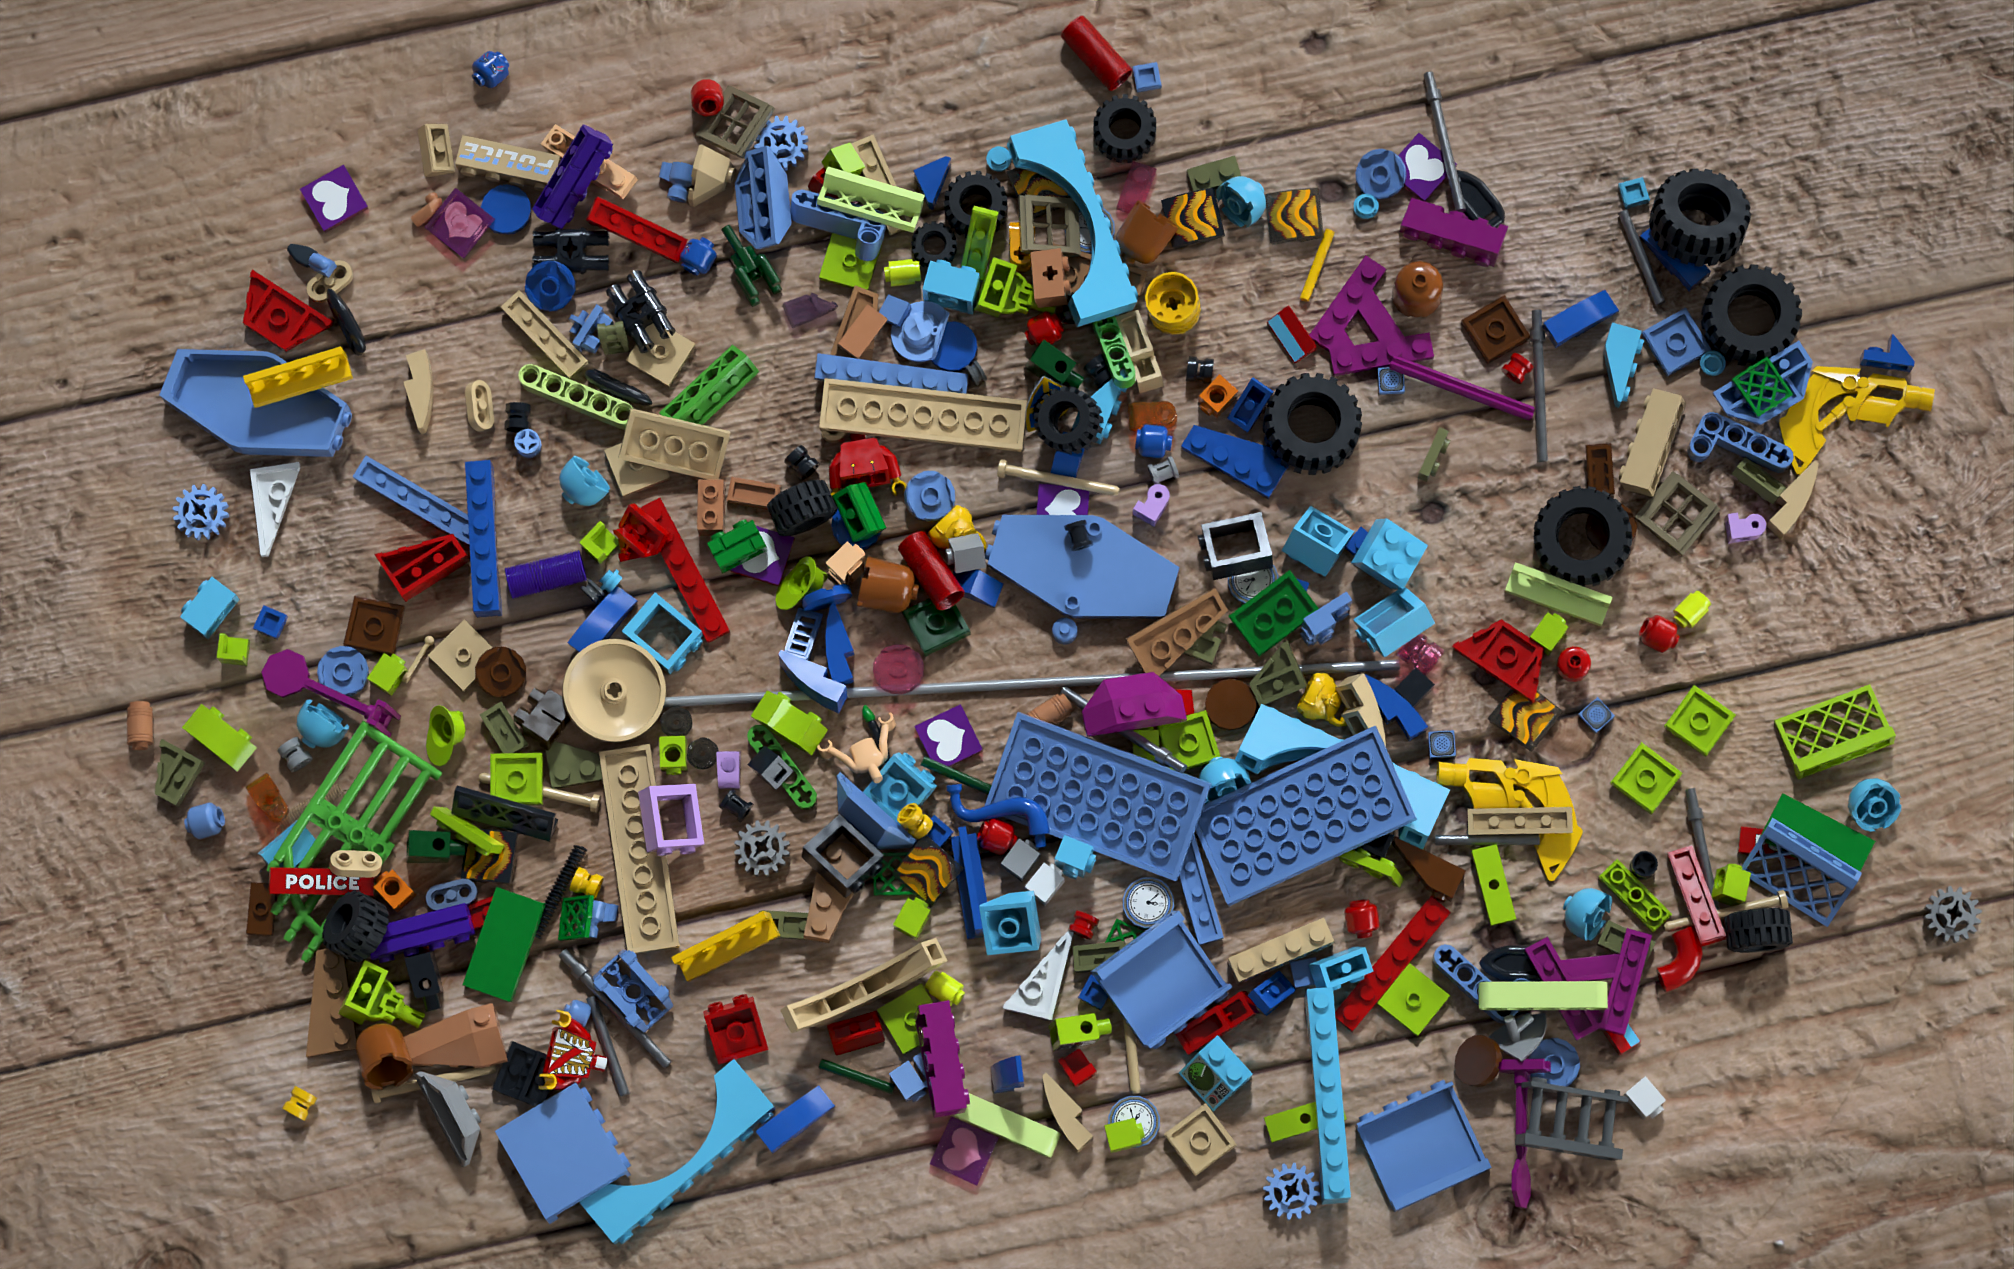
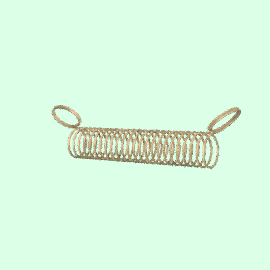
[275,784,348,837]

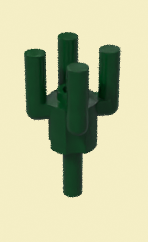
[721,225,782,307]

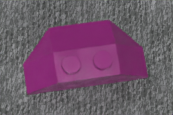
[1081,672,1187,737]

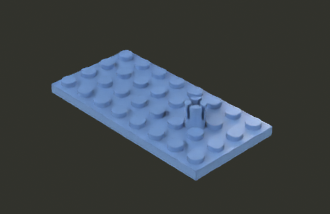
[985,712,1212,881]
[1196,726,1418,906]

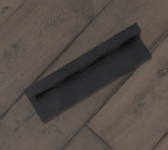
[451,785,558,842]

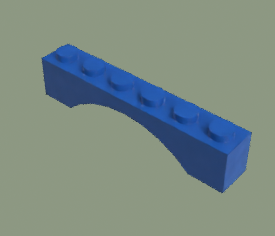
[465,460,502,618]

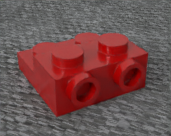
[703,994,769,1064]

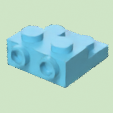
[863,752,937,827]

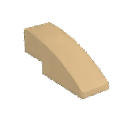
[1115,310,1164,394]
[404,349,434,435]
[1766,460,1819,539]
[1335,673,1386,746]
[1042,1073,1093,1153]

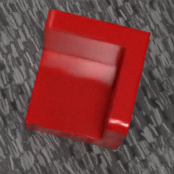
[1058,1049,1097,1088]

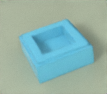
[1618,177,1650,209]

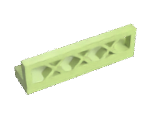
[817,167,925,233]
[1504,562,1613,627]

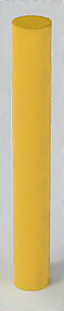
[1300,229,1335,302]

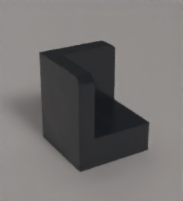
[1394,668,1435,708]
[747,746,793,790]
[1360,834,1394,861]

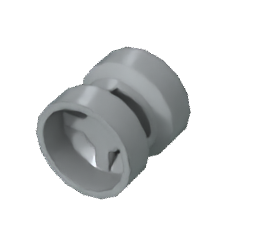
[277,737,313,772]

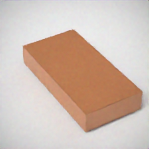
[837,304,888,359]
[727,477,782,510]

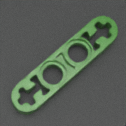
[1091,316,1136,389]
[747,725,817,810]

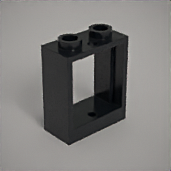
[1198,512,1273,580]
[801,814,884,898]

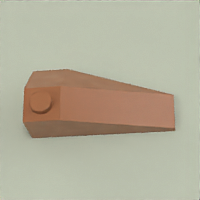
[404,1003,508,1068]

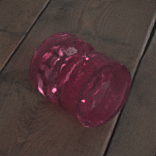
[1396,633,1445,676]

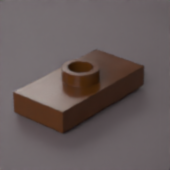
[1585,443,1615,495]
[246,882,277,936]

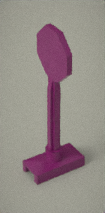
[261,649,401,738]
[1498,1059,1551,1208]

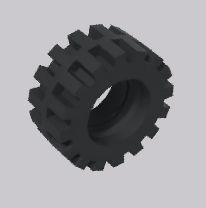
[911,221,957,267]

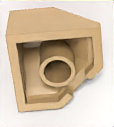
[688,145,735,207]

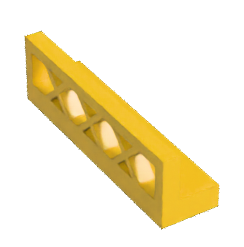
[243,346,353,408]
[671,911,780,982]

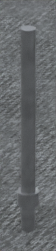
[1424,72,1466,212]
[1530,310,1548,462]
[1060,686,1187,773]
[1685,788,1725,942]
[559,949,672,1069]

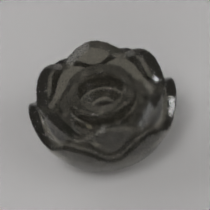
[660,706,692,736]
[687,737,719,770]

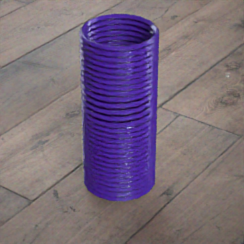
[505,550,587,599]

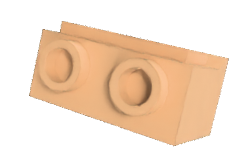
[826,541,867,585]

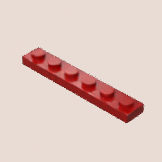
[640,498,730,643]
[1335,896,1451,1032]

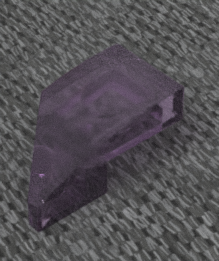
[782,293,838,328]

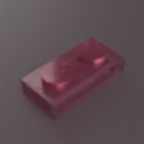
[1116,161,1157,213]

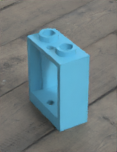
[1353,587,1435,657]
[622,593,703,674]

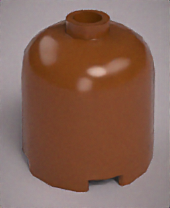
[1116,200,1179,264]
[1392,261,1443,318]
[857,556,919,613]
[356,1023,413,1090]

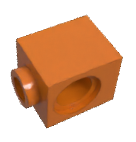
[1198,374,1238,418]
[374,869,416,913]

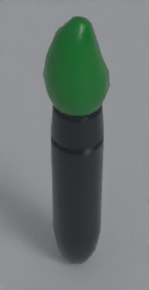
[862,705,891,763]

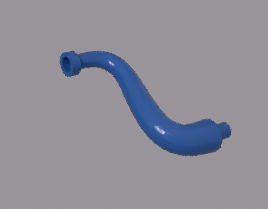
[946,784,1050,848]

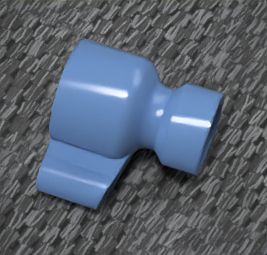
[659,162,693,203]
[577,900,619,938]

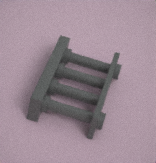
[1515,1077,1629,1161]

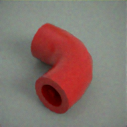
[1656,926,1703,992]

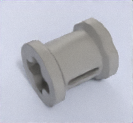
[1147,456,1179,485]

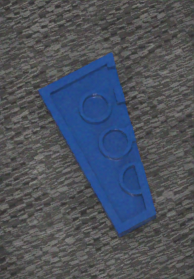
[1181,425,1288,499]

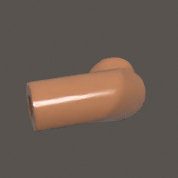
[411,192,442,227]

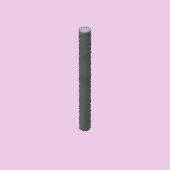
[1618,210,1665,306]
[1435,835,1539,845]
[586,996,630,1097]

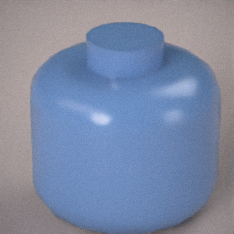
[1052,618,1078,645]
[563,1000,591,1027]

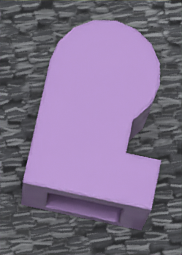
[1132,484,1170,527]
[1724,513,1766,544]
[716,751,741,789]

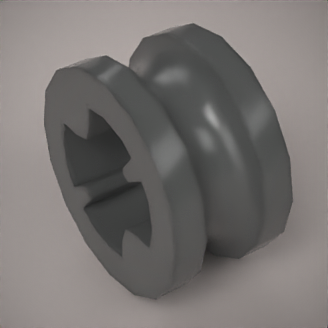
[965,360,987,386]
[581,579,605,604]

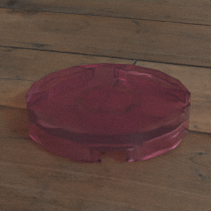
[873,645,924,694]

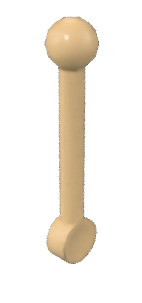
[402,636,434,683]

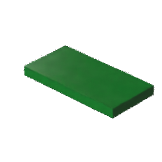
[1758,793,1876,871]
[463,887,546,1002]

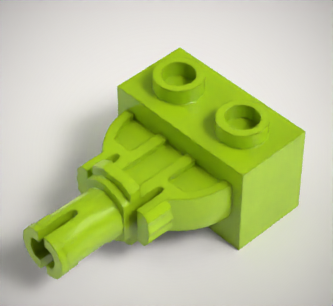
[974,257,1056,318]
[338,960,425,1029]

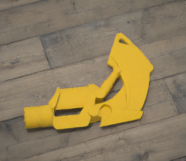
[1779,366,1935,475]
[1436,758,1583,882]

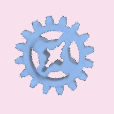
[754,116,808,171]
[173,484,229,540]
[1263,1163,1320,1220]

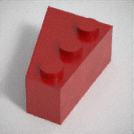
[374,534,470,602]

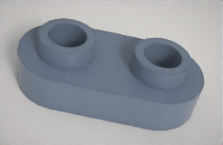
[426,879,478,911]

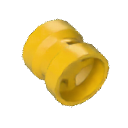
[897,803,933,839]
[570,867,604,900]
[282,1086,317,1121]

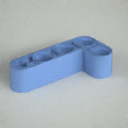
[790,190,886,261]
[1687,412,1794,473]
[1432,944,1530,1024]

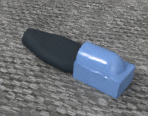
[287,244,337,278]

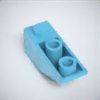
[1603,322,1644,408]
[1072,369,1127,445]

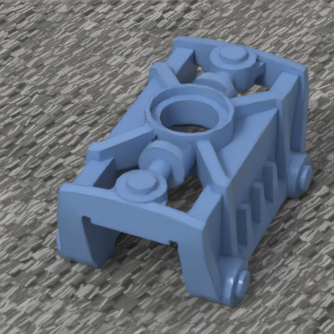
[593,950,673,1033]

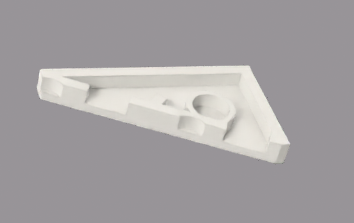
[250,462,300,557]
[1003,931,1074,1021]

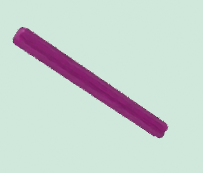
[1389,356,1535,420]

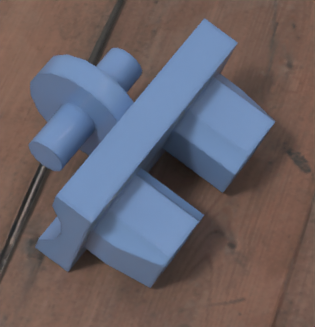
[569,304,614,354]

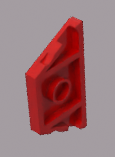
[243,269,334,352]
[1452,619,1544,703]

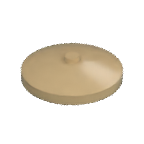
[562,639,666,742]

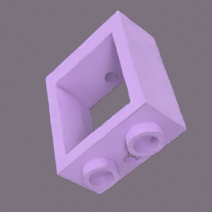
[638,784,704,856]

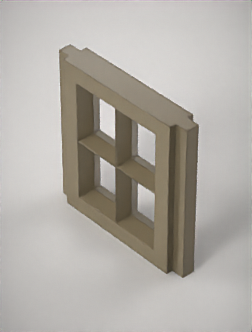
[696,86,775,158]
[1018,195,1081,257]
[1634,471,1721,556]

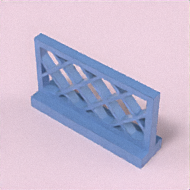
[1742,818,1862,927]

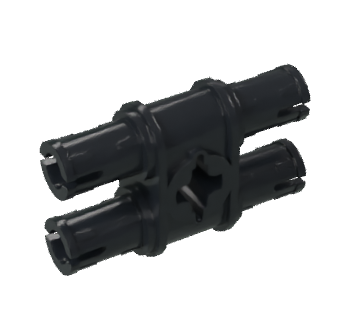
[532,227,610,274]
[606,270,675,353]

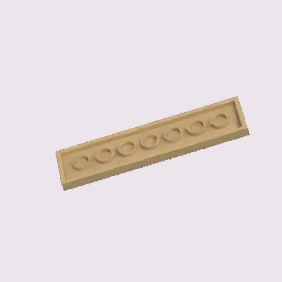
[819,378,1027,452]
[599,744,680,954]

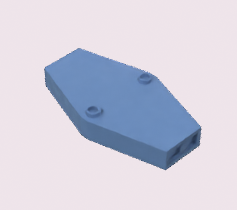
[159,349,352,457]
[985,515,1179,619]

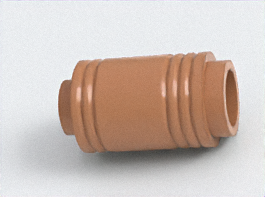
[1027,693,1074,725]
[127,701,153,750]

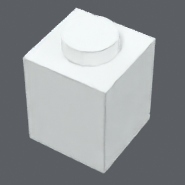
[1025,863,1065,906]
[1623,1076,1666,1120]

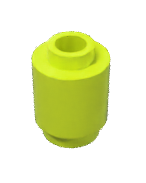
[884,259,921,287]
[1673,590,1711,628]
[925,970,965,1007]

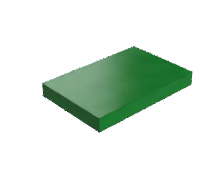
[1228,570,1319,657]

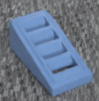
[784,608,823,661]

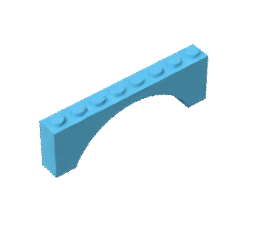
[1007,119,1138,327]
[1235,704,1450,850]
[1304,987,1351,1205]
[579,1059,775,1245]

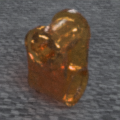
[1128,401,1178,432]
[246,773,289,823]

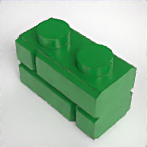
[832,482,886,542]
[707,519,768,574]

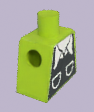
[1048,1013,1112,1052]

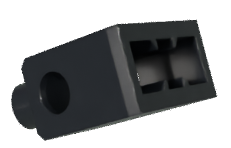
[405,951,443,1012]

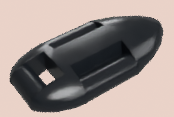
[1449,170,1505,228]
[327,289,366,356]
[585,369,653,405]
[1479,945,1541,982]

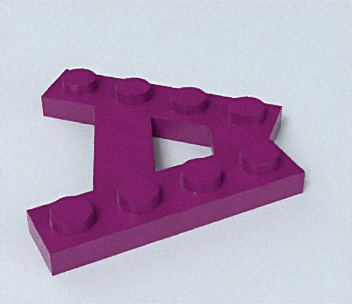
[1309,255,1434,376]
[1524,928,1652,1041]

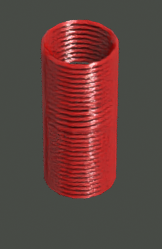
[1061,15,1133,91]
[898,531,964,610]

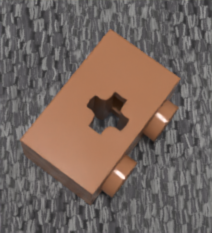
[1031,248,1072,308]
[697,480,726,536]

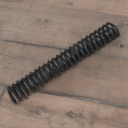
[535,845,588,939]

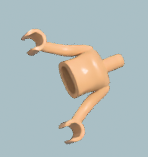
[817,713,896,783]

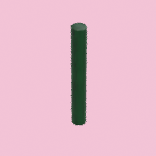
[920,756,992,795]
[818,1059,895,1094]

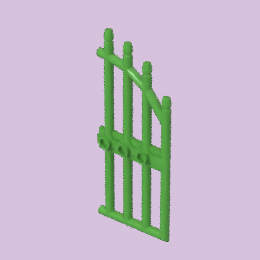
[267,721,442,963]

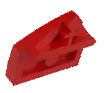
[613,503,670,562]

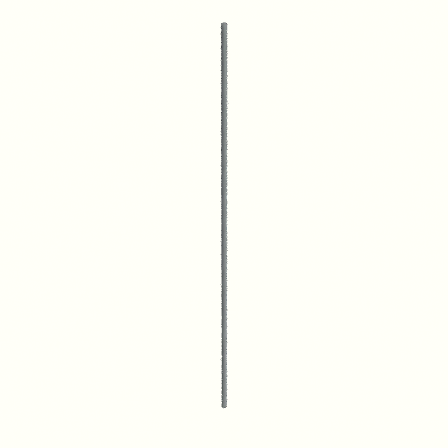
[663,660,1400,708]

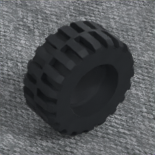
[1649,168,1751,267]
[1701,264,1802,366]
[1263,373,1362,475]
[1534,486,1632,587]

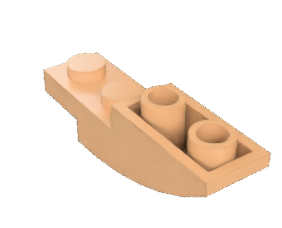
[541,124,638,199]

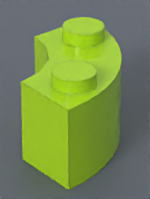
[751,691,828,756]
[182,704,257,772]

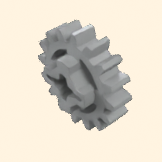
[734,820,790,877]
[1923,886,1982,943]

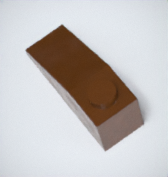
[1392,837,1466,902]

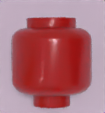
[691,79,724,117]
[1025,311,1064,346]
[1639,615,1679,653]
[1556,646,1591,682]
[977,818,1017,855]
[1344,899,1380,939]

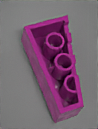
[1399,198,1509,267]
[914,1000,970,1118]

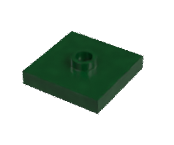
[902,598,971,657]

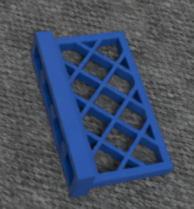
[951,826,987,940]

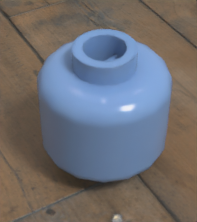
[184,803,225,839]

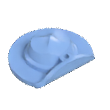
[891,301,950,362]

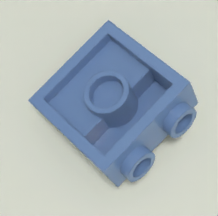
[1300,592,1352,646]

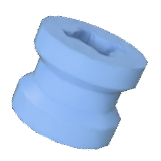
[514,429,542,458]

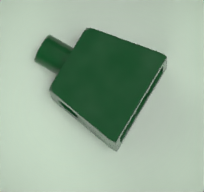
[1024,340,1084,389]
[406,830,465,863]

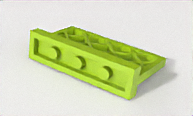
[1774,684,1896,780]

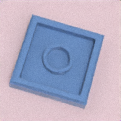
[1641,308,1711,377]

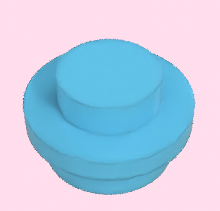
[986,146,1012,172]
[1353,194,1379,219]
[1700,350,1726,376]
[599,569,622,593]

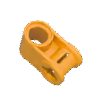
[1009,222,1035,273]

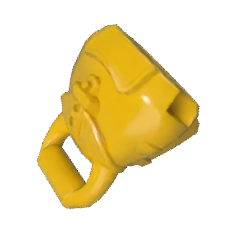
[928,505,986,553]
[1297,673,1347,727]

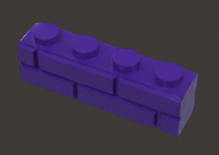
[532,124,613,229]
[370,903,475,964]

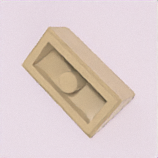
[418,124,455,177]

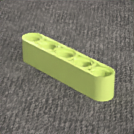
[518,364,633,430]
[1478,981,1608,1010]
[950,1093,1061,1158]

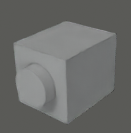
[945,533,986,573]
[1001,839,1040,882]

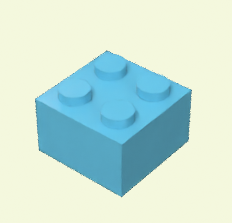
[922,260,980,315]
[1351,518,1428,590]

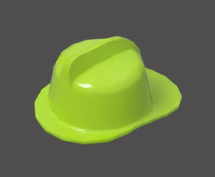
[775,556,828,610]
[426,705,466,766]

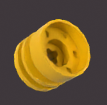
[1145,272,1201,335]

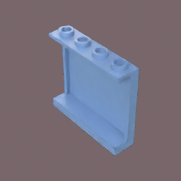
[1091,911,1232,1049]
[1355,1080,1492,1212]
[495,1083,631,1224]

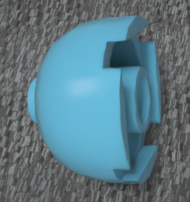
[1216,176,1266,228]
[559,456,610,506]
[296,700,349,748]
[1199,757,1251,803]
[1848,778,1902,832]
[1563,888,1612,941]

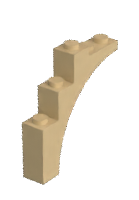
[780,938,947,1033]

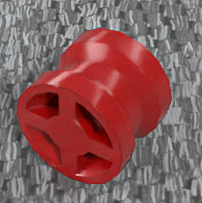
[1501,353,1534,384]
[1068,910,1099,940]

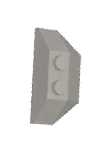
[414,1071,481,1167]

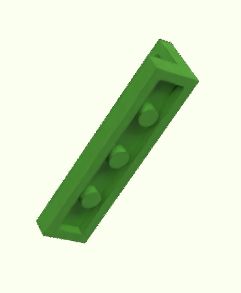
[659,345,759,425]

